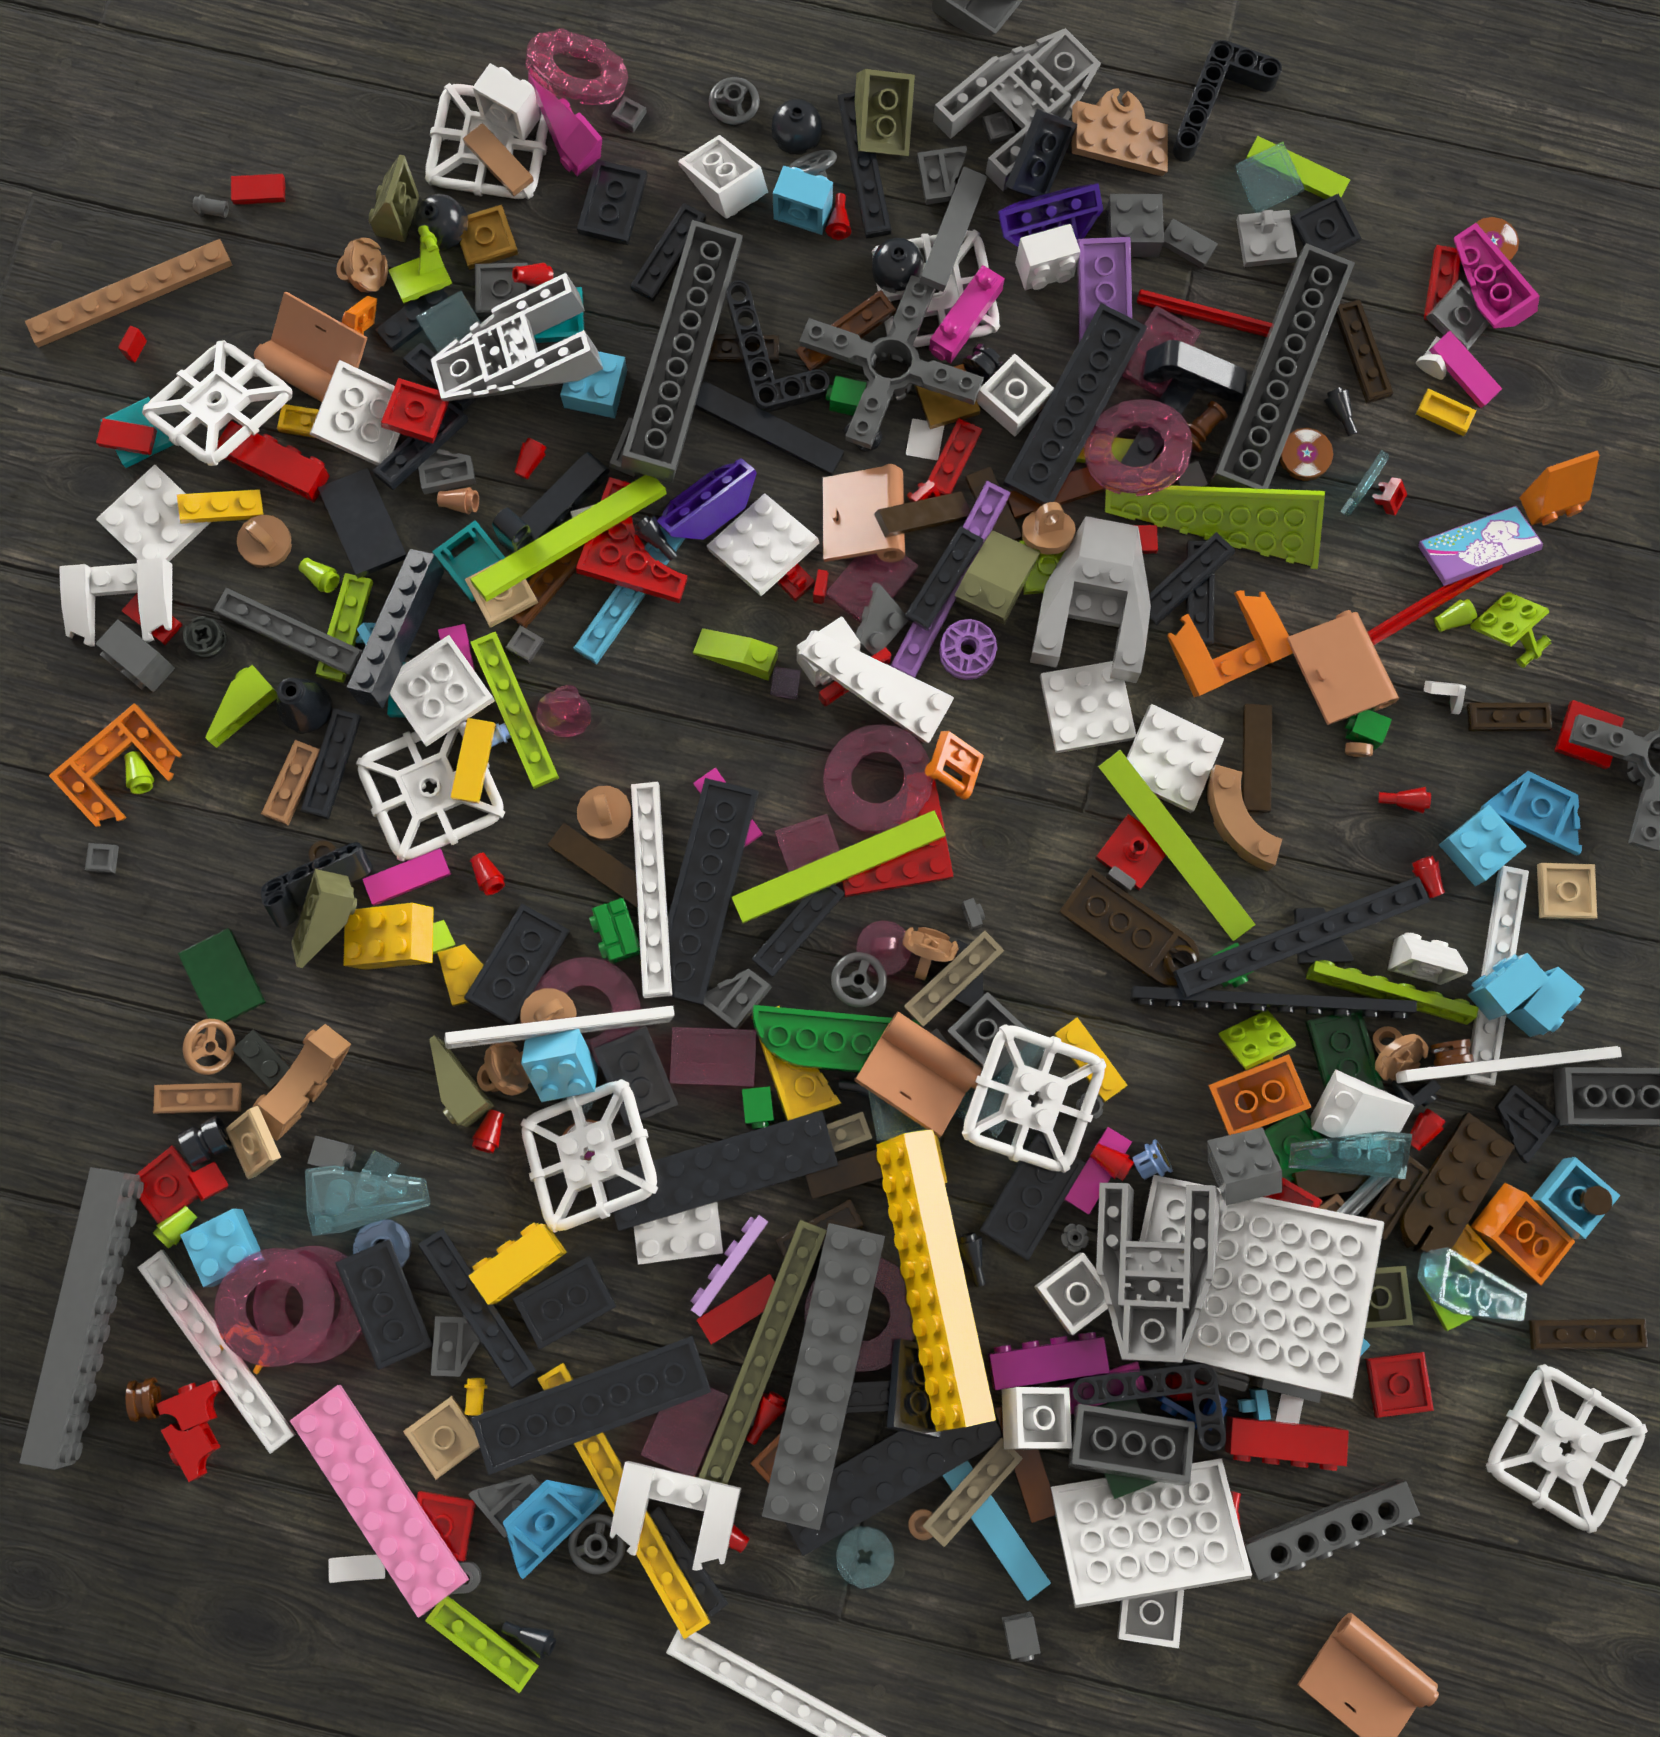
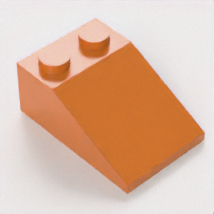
[1519,451,1600,525]
[1208,1054,1311,1135]
[1470,1183,1575,1285]

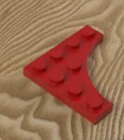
[576,477,688,603]
[842,773,954,897]

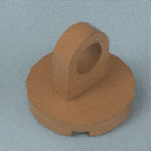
[337,238,388,293]
[1022,502,1076,555]
[237,515,292,568]
[577,786,632,841]
[903,927,959,981]
[521,988,576,1024]
[1373,1027,1429,1081]
[477,1042,531,1096]

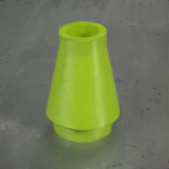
[299,558,340,593]
[1433,599,1477,632]
[124,751,154,794]
[153,1206,197,1248]

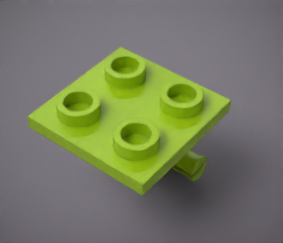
[388,225,452,303]
[1470,592,1551,668]
[1218,1010,1296,1070]

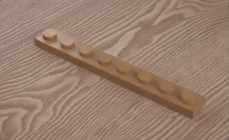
[25,239,232,348]

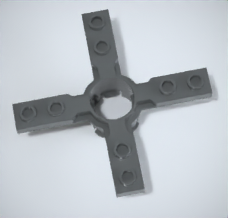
[799,275,983,449]
[1569,714,1660,852]

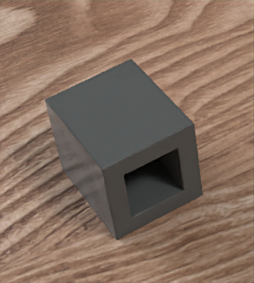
[307,1136,356,1173]
[1002,1612,1041,1662]

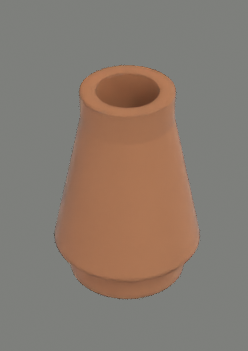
[437,487,479,514]

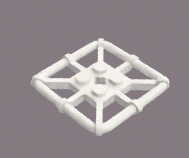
[425,83,548,199]
[872,229,1000,348]
[142,340,293,466]
[356,721,505,862]
[962,1024,1106,1173]
[520,1079,658,1233]
[1486,1364,1648,1533]

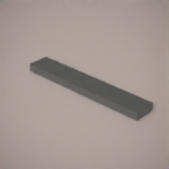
[919,167,987,292]
[213,588,363,677]

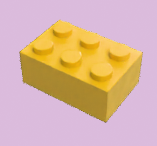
[344,903,433,970]
[469,1223,567,1305]

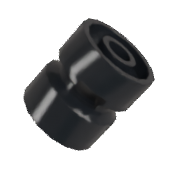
[178,1116,233,1166]

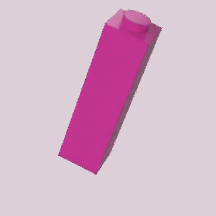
[929,265,1005,364]

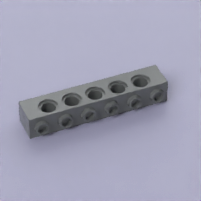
[1243,1478,1420,1582]

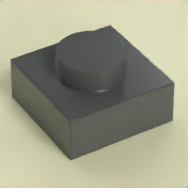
[961,898,985,932]

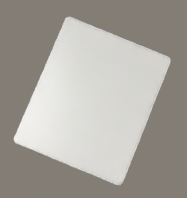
[906,419,944,460]

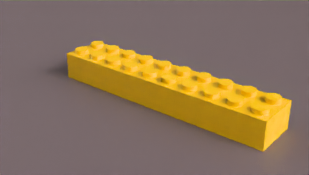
[876,1129,996,1432]

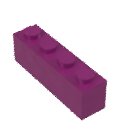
[987,1332,1110,1390]

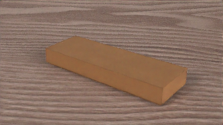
[463,123,534,196]
[261,740,320,826]
[153,1083,242,1114]

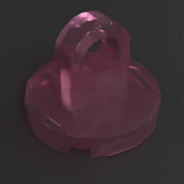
[536,685,592,737]
[856,920,911,976]

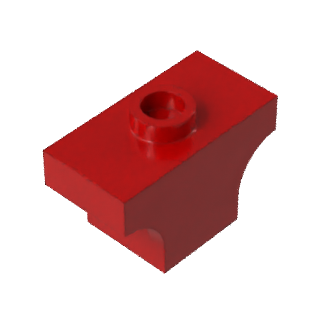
[156,1380,223,1431]
[161,1422,221,1482]

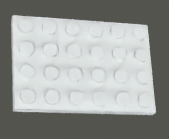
[1051,1458,1252,1608]

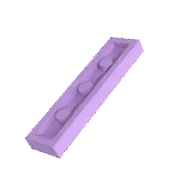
[690,1215,768,1317]

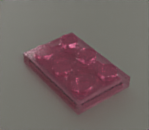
[1122,306,1201,398]
[826,553,918,623]
[670,1027,757,1087]
[641,1387,729,1477]

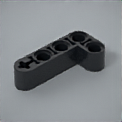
[1143,340,1248,401]
[261,842,373,928]

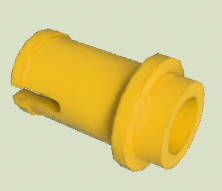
[464,1378,487,1416]

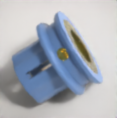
[1132,1139,1173,1180]

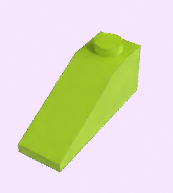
[693,628,778,681]
[205,665,277,748]

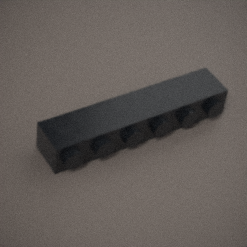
[347,549,444,709]

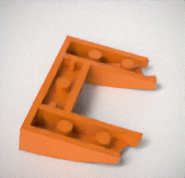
[1167,590,1293,697]
[49,703,182,827]

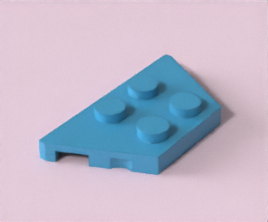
[1480,771,1582,856]
[503,1480,605,1579]

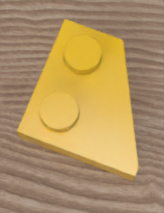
[438,944,484,1006]

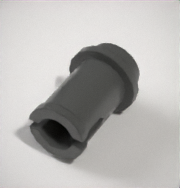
[193,194,229,218]

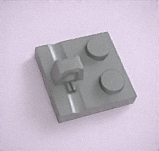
[1236,210,1297,267]

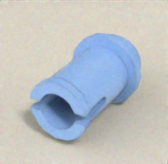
[491,723,511,747]

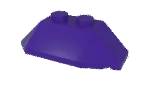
[998,183,1103,247]
[657,458,757,540]

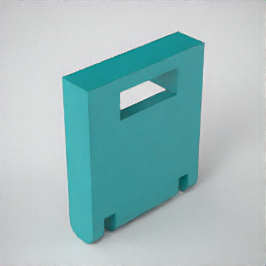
[432,520,505,602]

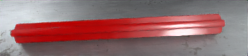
[1137,290,1272,337]
[1367,565,1502,645]

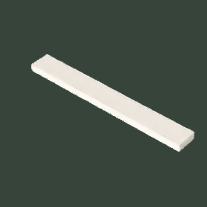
[631,782,672,998]
[1465,866,1529,1086]
[444,1006,674,1049]
[1396,1046,1622,1083]
[137,1250,296,1454]
[666,1629,886,1737]

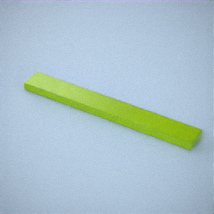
[471,475,666,602]
[1098,750,1256,941]
[732,811,945,923]

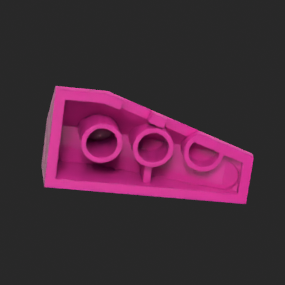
[528,67,602,176]
[1454,223,1539,328]

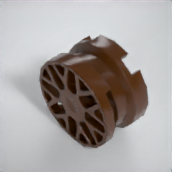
[1430,1039,1474,1067]
[125,1378,162,1422]

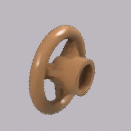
[183,1019,236,1075]

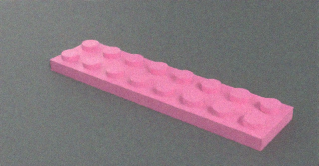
[290,1385,469,1618]

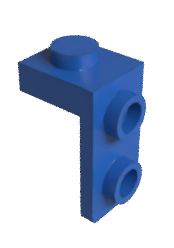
[1156,1396,1227,1431]

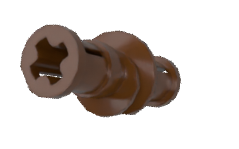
[1155,401,1228,474]

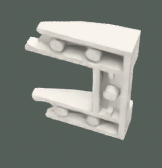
[60,558,172,647]
[610,1461,741,1571]

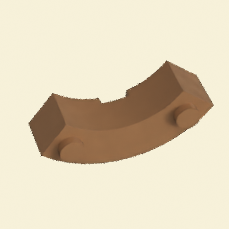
[1207,765,1282,871]
[253,1024,351,1141]

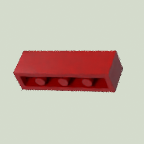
[217,421,330,503]
[1225,1416,1349,1471]

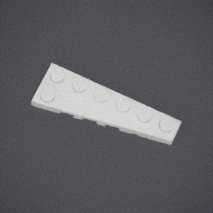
[798,630,954,743]

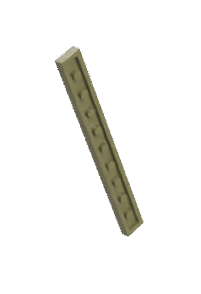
[698,1220,827,1484]

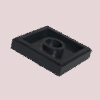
[1291,193,1362,254]

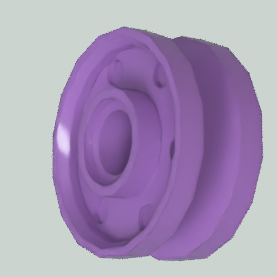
[939,619,997,680]

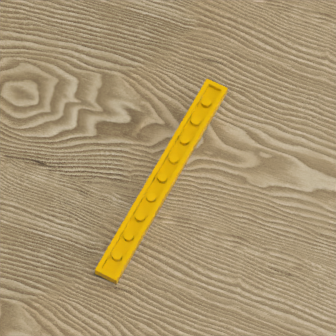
[537,1363,710,1639]

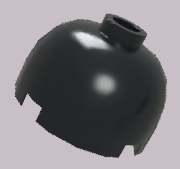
[772,99,822,155]
[414,194,468,250]
[872,238,924,293]

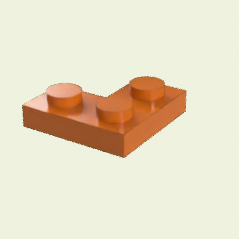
[342,296,377,335]

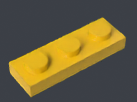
[177,490,263,524]
[1054,1017,1127,1102]

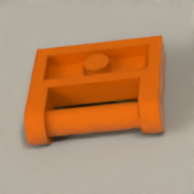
[925,731,984,800]

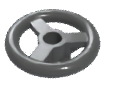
[709,77,760,125]
[789,150,837,178]
[831,952,887,1007]
[568,1514,627,1574]

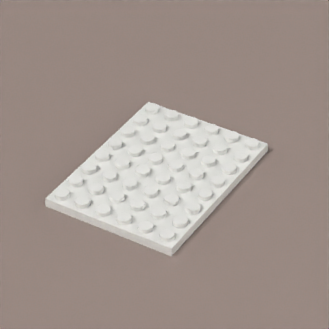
[1139,1175,1384,1399]

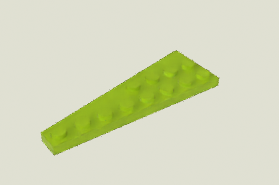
[1105,483,1325,569]

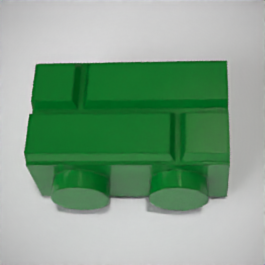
[589,898,640,964]

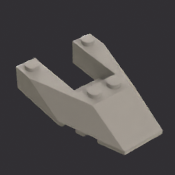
[933,28,1101,191]
[431,273,603,401]
[1030,516,1151,683]
[1096,1183,1220,1363]

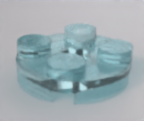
[836,1526,894,1589]

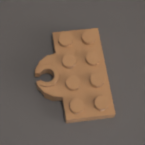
[1072,88,1168,176]

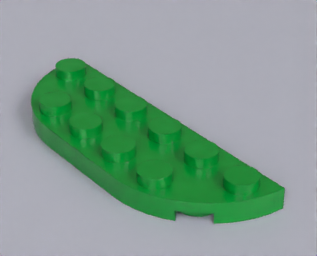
[752,1005,919,1072]

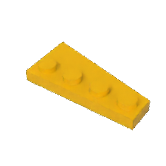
[751,1006,841,1121]

